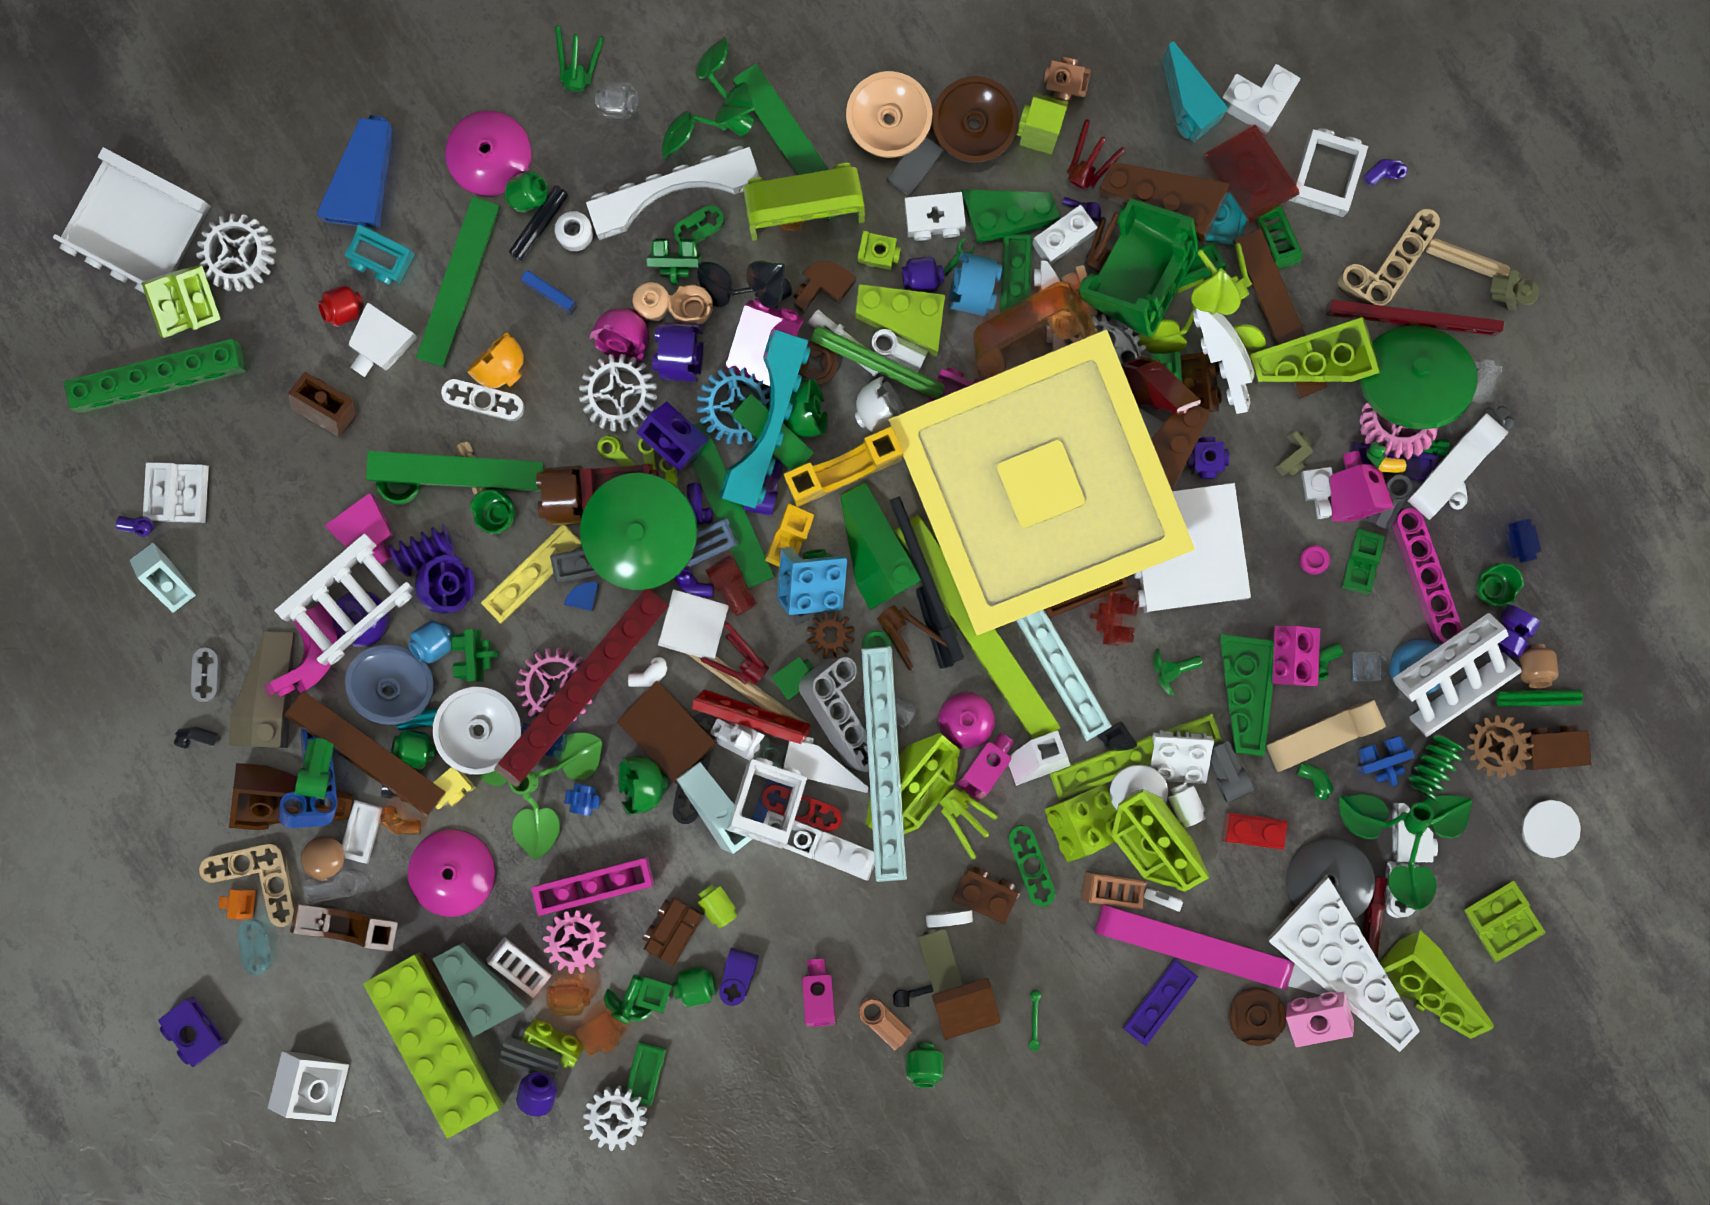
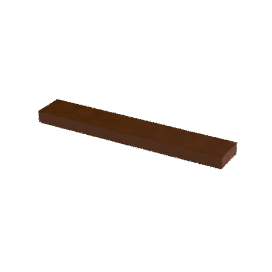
[1233,228,1328,399]
[285,691,446,817]

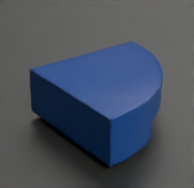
[564,582,599,611]

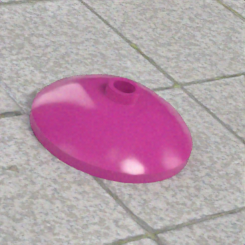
[445,111,531,196]
[408,829,495,917]

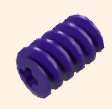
[388,523,454,577]

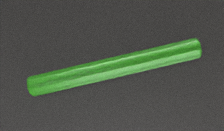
[811,326,945,400]

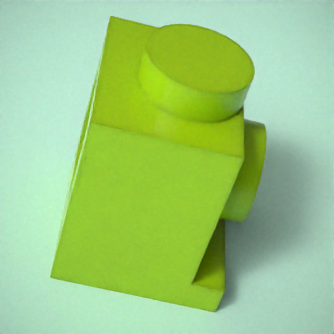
[857,231,901,271]

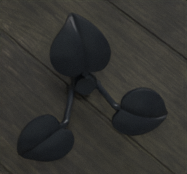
[697,261,792,309]

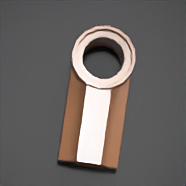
[858,996,912,1050]

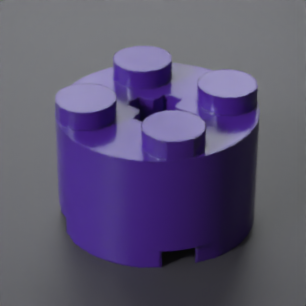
[652,322,704,382]

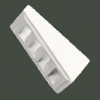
[486,937,552,998]

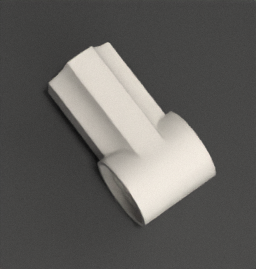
[870,329,928,372]

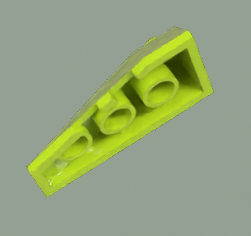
[1379,930,1494,1039]

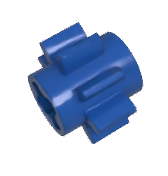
[564,783,601,816]

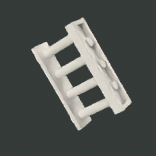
[274,533,414,666]
[1393,613,1522,737]

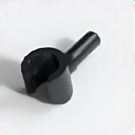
[893,985,933,1007]

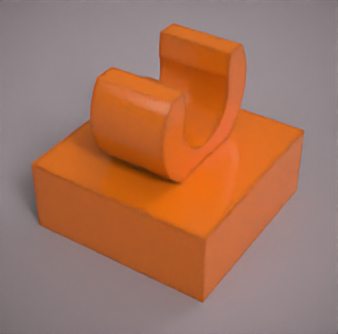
[218,889,256,920]

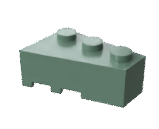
[433,942,529,1037]

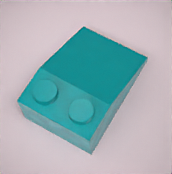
[1162,41,1228,143]

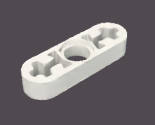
[441,379,525,421]

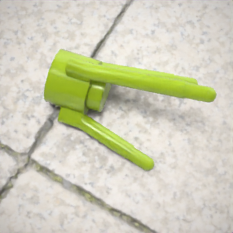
[1198,243,1252,300]
[939,787,998,860]

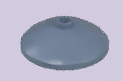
[345,645,434,725]

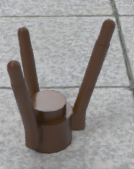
[1084,212,1119,272]
[877,605,947,670]

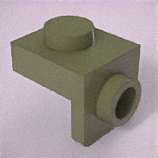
[1275,430,1314,476]

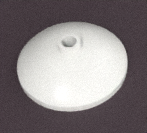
[433,687,521,775]

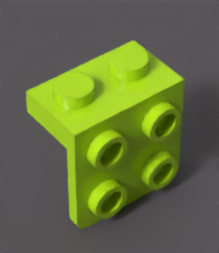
[1044,784,1117,862]

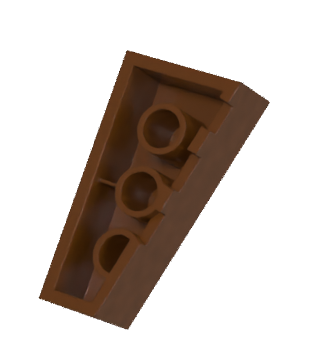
[1099,162,1230,243]

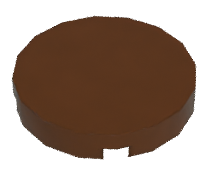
[1227,987,1286,1046]

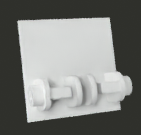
[1150,730,1214,784]

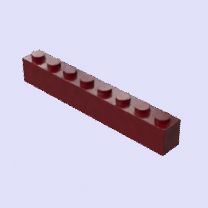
[494,589,669,788]

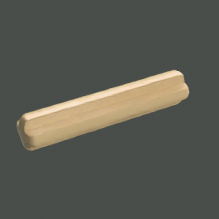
[1426,238,1510,278]

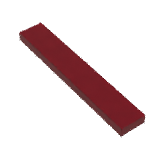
[1326,300,1504,336]

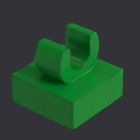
[635,976,672,1013]

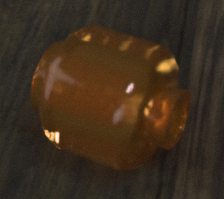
[546,978,590,1017]

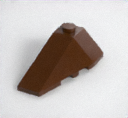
[229,763,353,830]

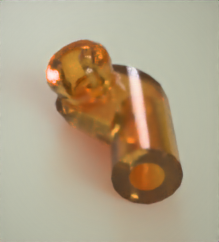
[380,806,421,835]

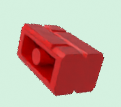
[1221,812,1287,850]

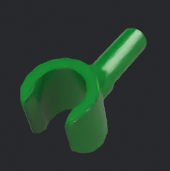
[943,238,975,276]

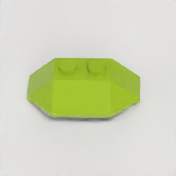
[865,733,960,834]
[1111,789,1209,892]

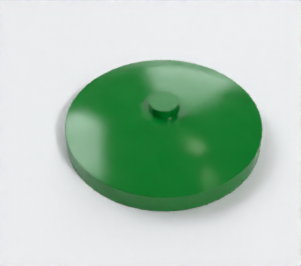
[1359,325,1478,429]
[580,473,698,590]

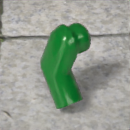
[1318,642,1343,681]
[1296,762,1333,800]

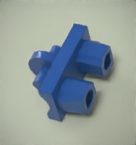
[1357,736,1415,787]

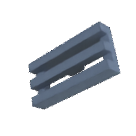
[686,518,739,568]

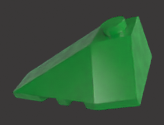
[840,482,921,610]

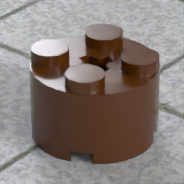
[536,465,583,526]

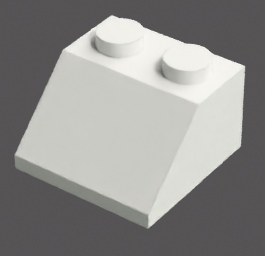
[268,1051,349,1122]

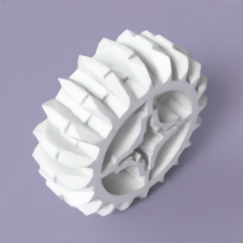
[196,214,276,292]
[579,354,657,432]

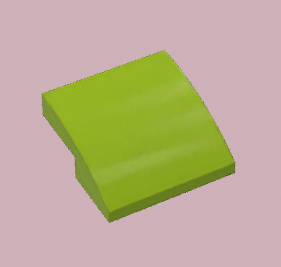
[141,265,220,338]
[1464,881,1546,963]

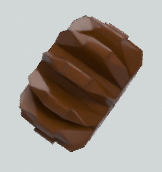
[807,611,855,659]

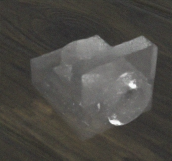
[1472,359,1503,405]

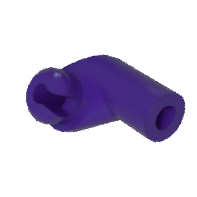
[687,483,713,525]
[116,516,154,537]

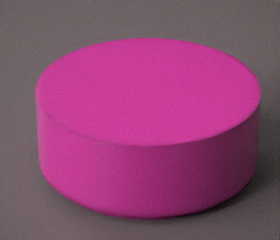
[1299,545,1330,575]

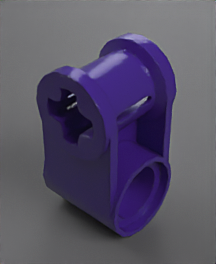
[719,947,759,1006]

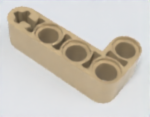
[1338,209,1440,306]
[1266,699,1386,772]

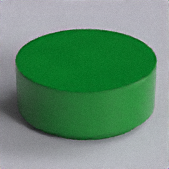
[862,630,891,649]

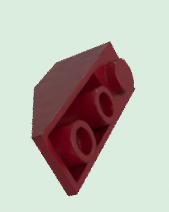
[1121,356,1200,414]

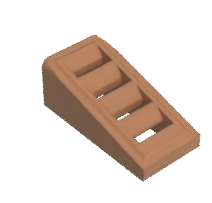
[1081,872,1147,910]

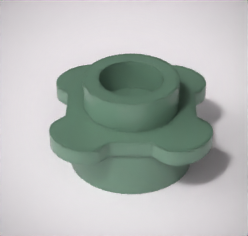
[755,738,788,769]

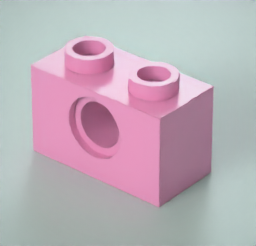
[1286,992,1354,1047]

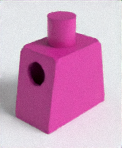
[1330,451,1393,522]
[325,493,395,566]
[956,733,1014,801]
[802,959,836,1027]

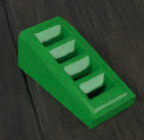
[1254,205,1303,270]

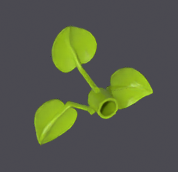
[1137,268,1267,360]

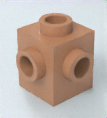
[1044,57,1092,100]

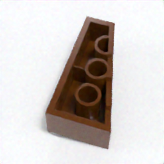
[1151,405,1212,490]

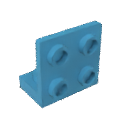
[777,547,847,615]

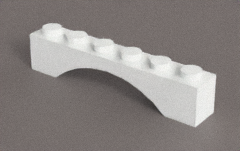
[586,146,760,240]

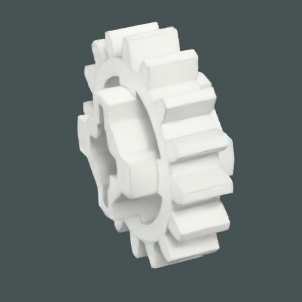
[583,1085,648,1151]

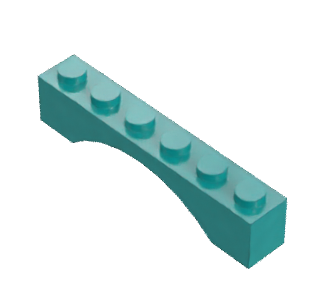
[719,329,810,509]

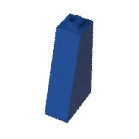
[317,115,394,229]

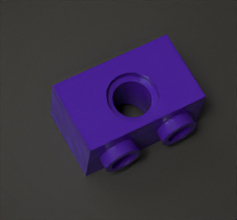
[636,401,709,471]
[158,996,227,1067]

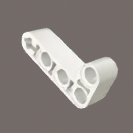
[1407,413,1508,520]

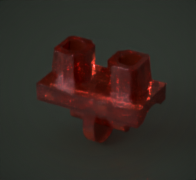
[1089,592,1139,646]

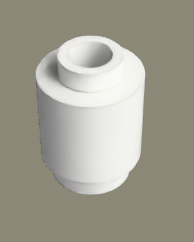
[1168,783,1206,828]

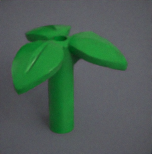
[1153,648,1203,697]
[604,974,652,1024]

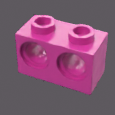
[1272,626,1320,686]

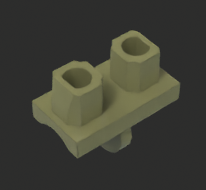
[1490,270,1540,311]

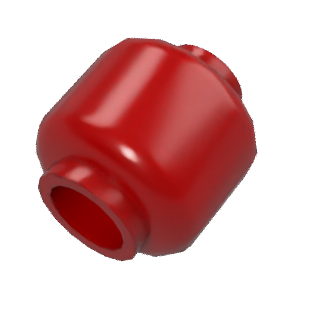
[318,285,364,327]

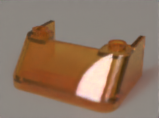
[973,281,1099,380]

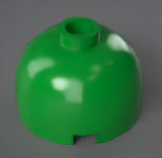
[783,379,828,438]
[618,756,668,815]

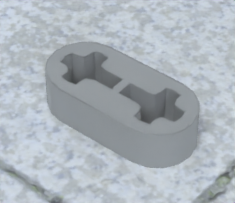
[191,647,221,703]

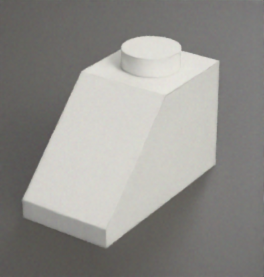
[1392,803,1438,862]

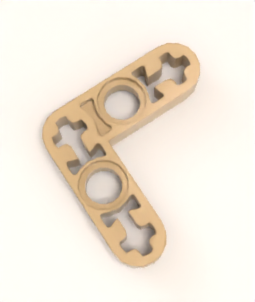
[199,843,295,927]

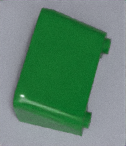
[1079,198,1198,337]

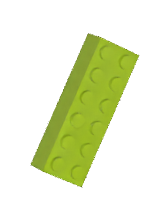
[363,952,503,1139]

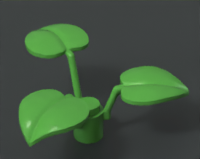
[478,733,603,860]

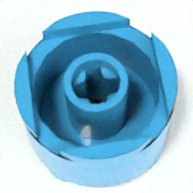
[949,252,1002,316]

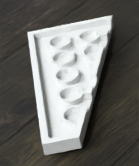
[1268,875,1420,1052]

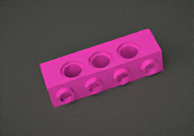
[531,857,655,916]

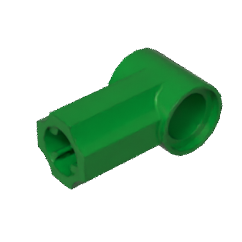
[295,738,334,799]

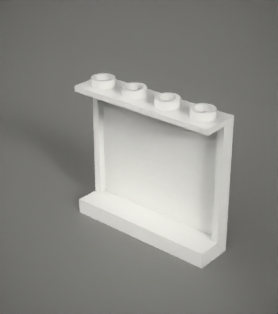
[53,147,211,294]
[1134,483,1251,613]

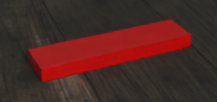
[692,690,811,744]

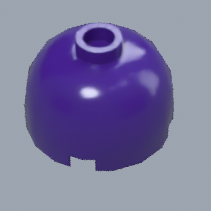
[414,554,475,614]
[332,591,390,648]

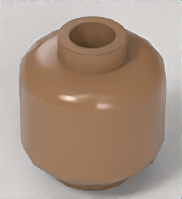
[1519,644,1559,688]

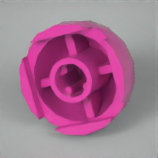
[590,308,650,361]
[938,692,995,749]

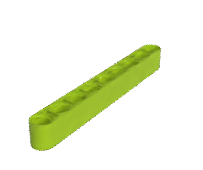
[893,515,1060,740]

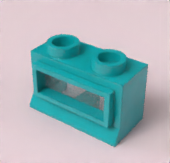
[344,224,415,285]

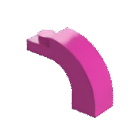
[264,604,337,697]

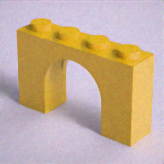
[784,427,903,507]

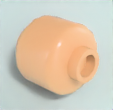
[632,282,670,322]

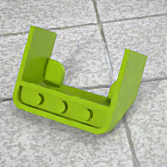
[743,163,865,241]

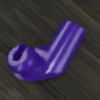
[1363,159,1408,187]
[675,568,714,598]

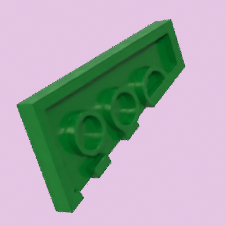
[1219,634,1274,756]

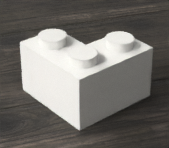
[1222,64,1301,135]

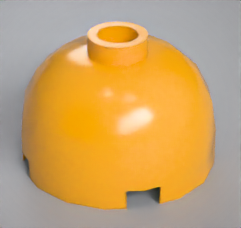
[467,332,524,388]

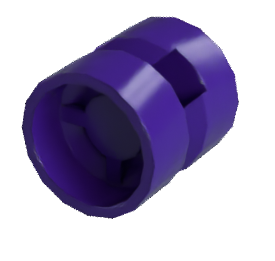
[1498,604,1541,658]

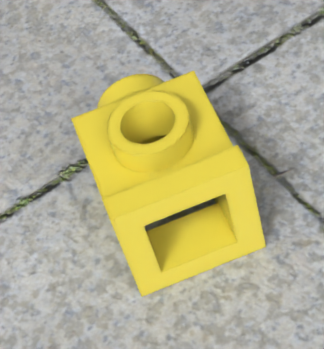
[433,767,476,809]

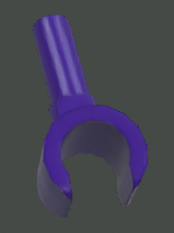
[1063,197,1101,221]

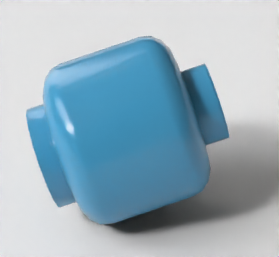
[408,621,453,664]

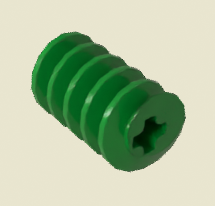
[1408,735,1466,801]

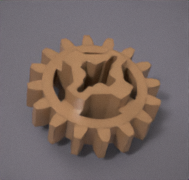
[1467,715,1534,778]

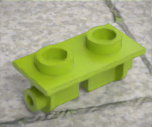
[522,1018,585,1068]

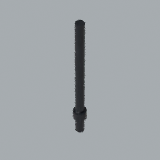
[889,496,964,662]

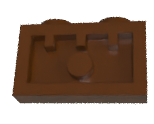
[1180,352,1222,412]
[952,866,1020,925]

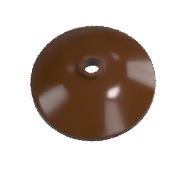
[932,76,1019,163]

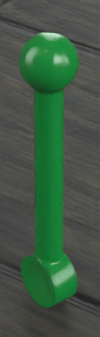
[1028,990,1041,1051]

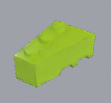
[1016,91,1068,155]
[855,284,945,357]

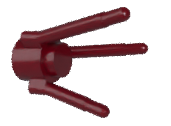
[1067,119,1125,191]
[701,622,769,685]

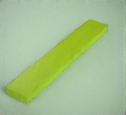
[1049,713,1222,800]

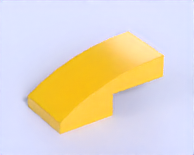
[764,503,814,567]

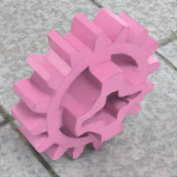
[543,910,607,974]

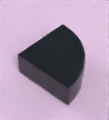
[1097,721,1137,751]

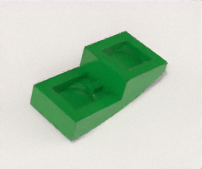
[1341,528,1385,596]

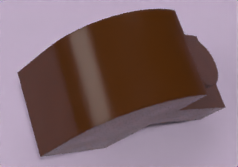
[793,261,856,314]

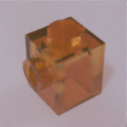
[574,1010,623,1056]

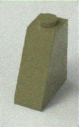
[918,929,963,993]

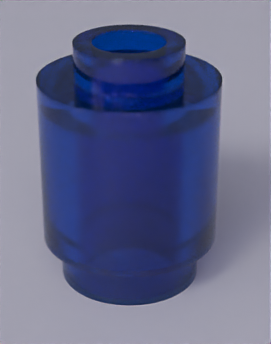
[1506,519,1542,563]

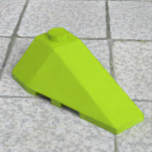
[1250,317,1380,382]

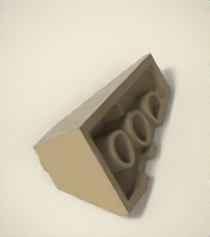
[229,631,295,748]

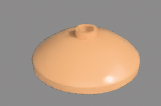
[846,71,932,158]

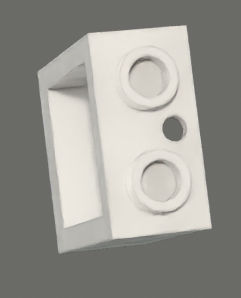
[1289,128,1368,217]
[726,758,807,849]

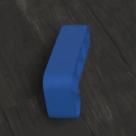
[278,728,337,828]

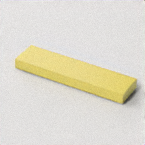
[481,524,582,624]

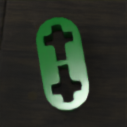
[673,205,724,244]

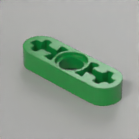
[1008,825,1055,907]

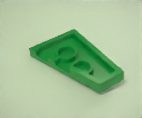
[961,189,1060,244]

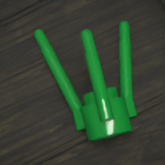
[555,25,604,91]

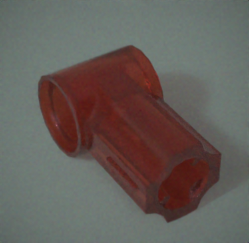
[705,555,757,617]

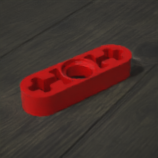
[760,784,842,832]

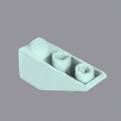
[676,762,752,854]

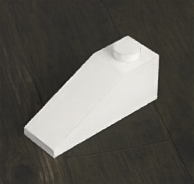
[783,737,869,793]

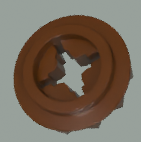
[798,340,838,386]

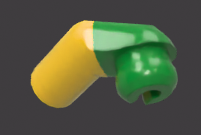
[1367,442,1406,473]

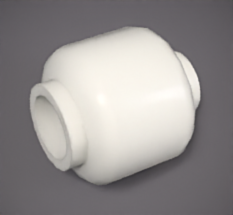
[554,211,594,251]

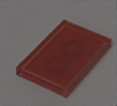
[1205,125,1300,223]

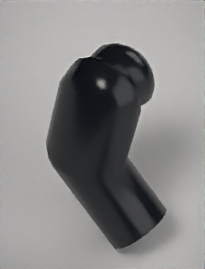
[174,727,218,749]

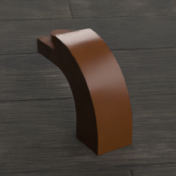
[290,903,398,951]

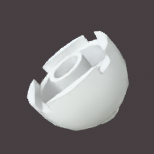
[855,376,904,434]

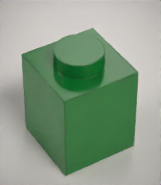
[771,657,814,701]

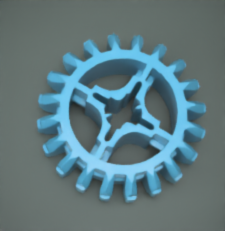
[697,367,770,445]

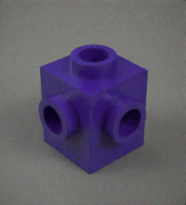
[1187,437,1229,479]

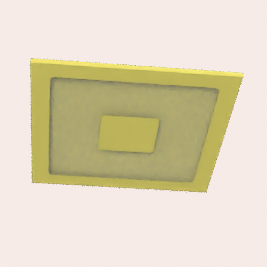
[888,330,1195,635]

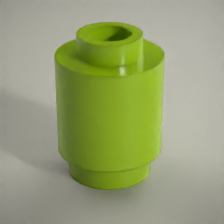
[696,884,738,929]

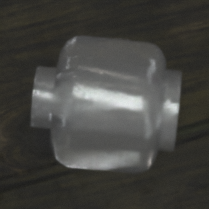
[595,81,640,120]

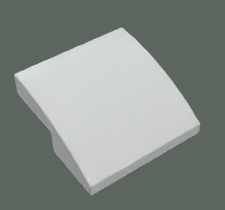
[143,463,209,523]

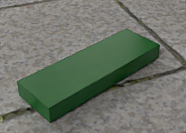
[1000,234,1032,321]
[730,393,814,471]

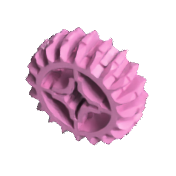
[1359,402,1438,461]
[516,648,592,721]

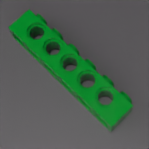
[63,339,247,413]

